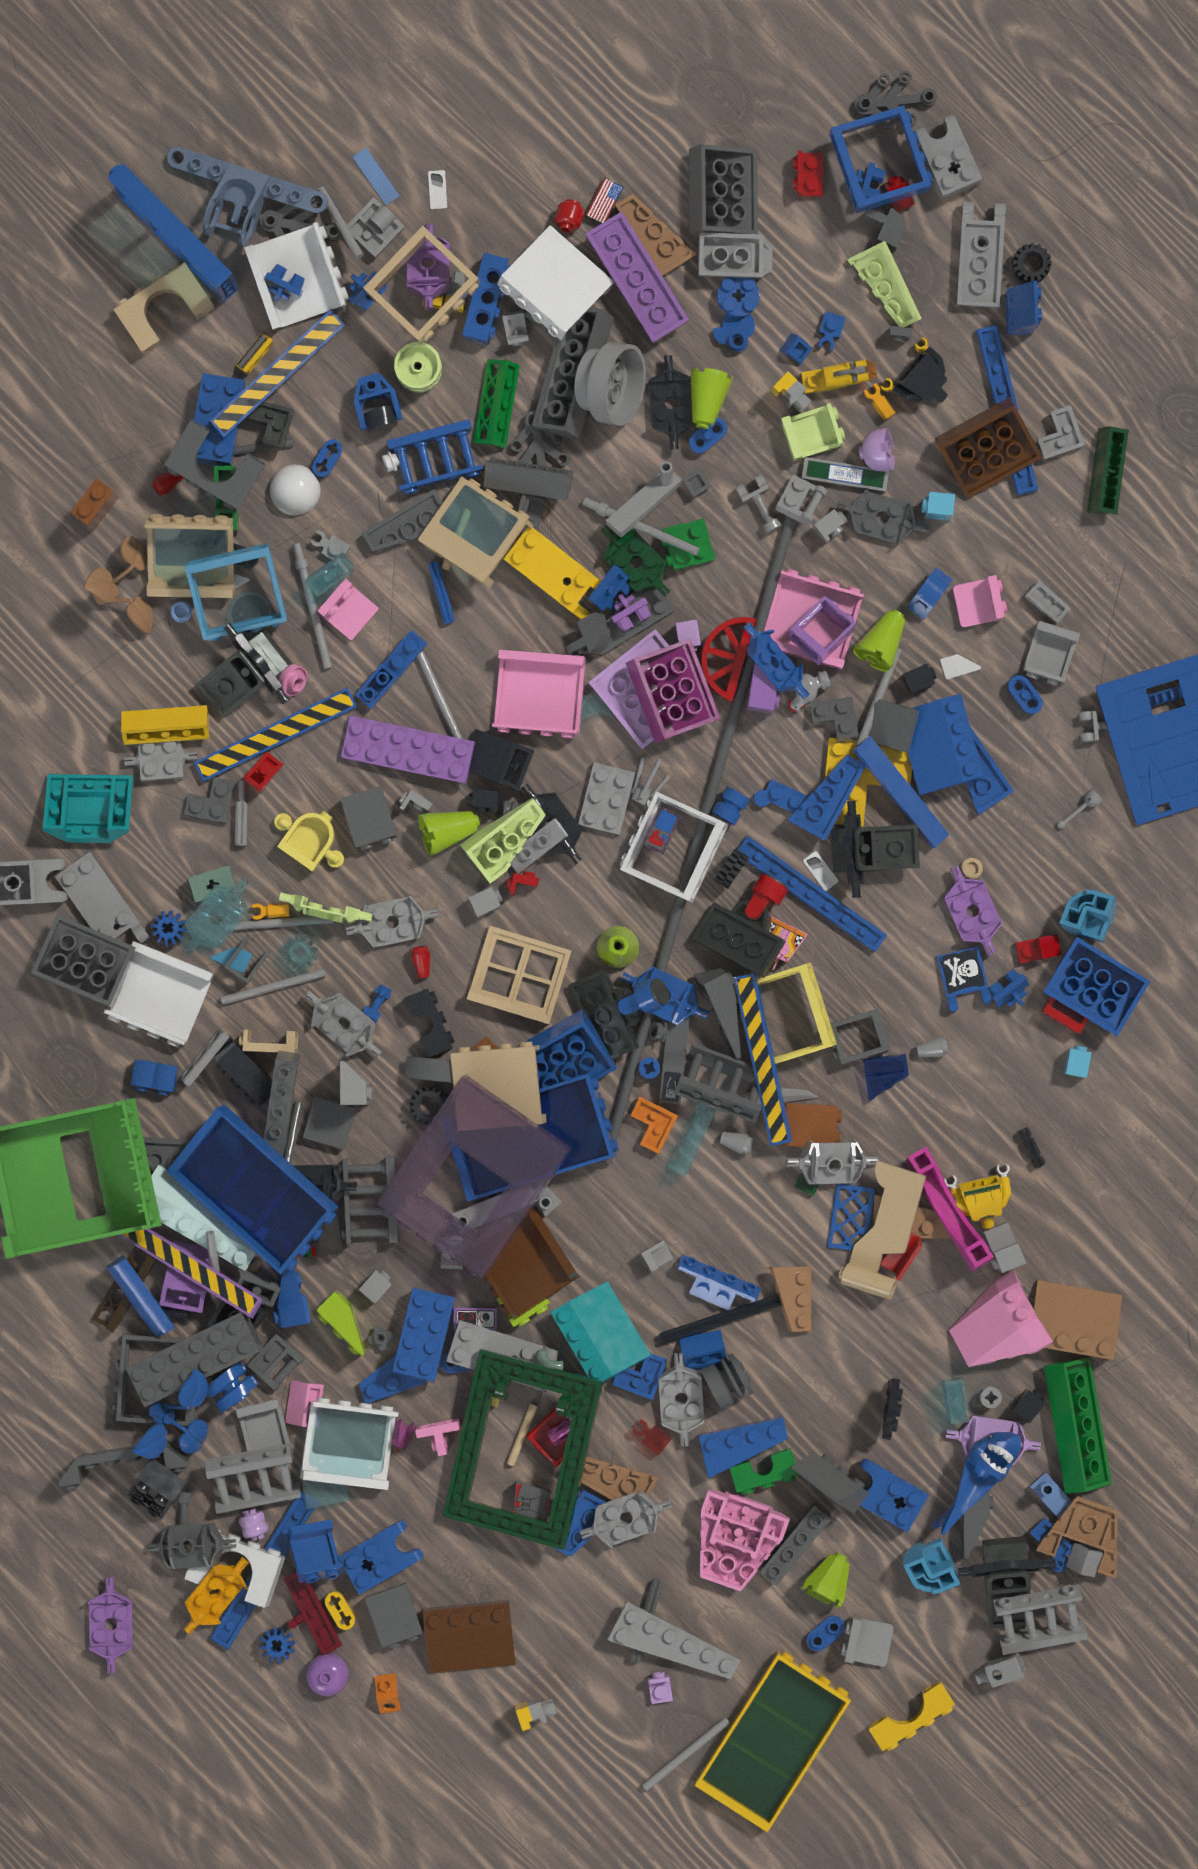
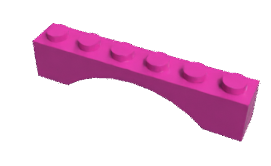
[905,1147,994,1272]

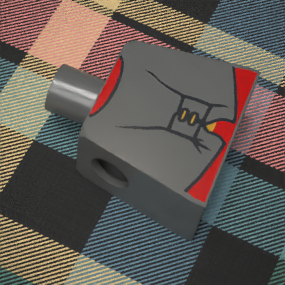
[514,1481,553,1521]

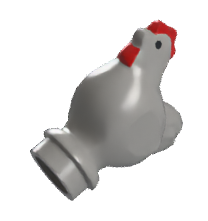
[787,671,831,712]

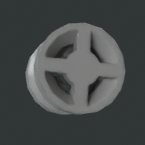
[979,1386,1002,1409]

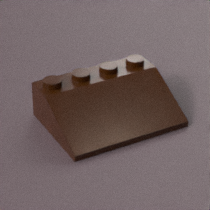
[935,397,1043,499]
[423,1600,516,1673]

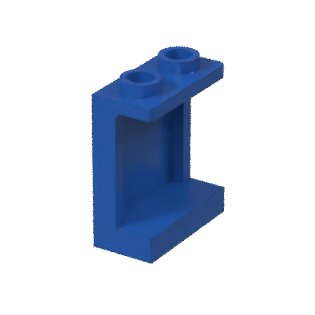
[287,1519,344,1584]

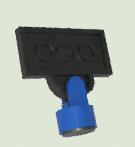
[568,969,669,1059]

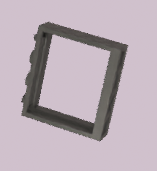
[113,1333,197,1426]

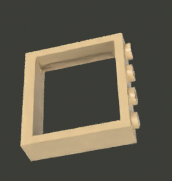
[363,226,480,344]

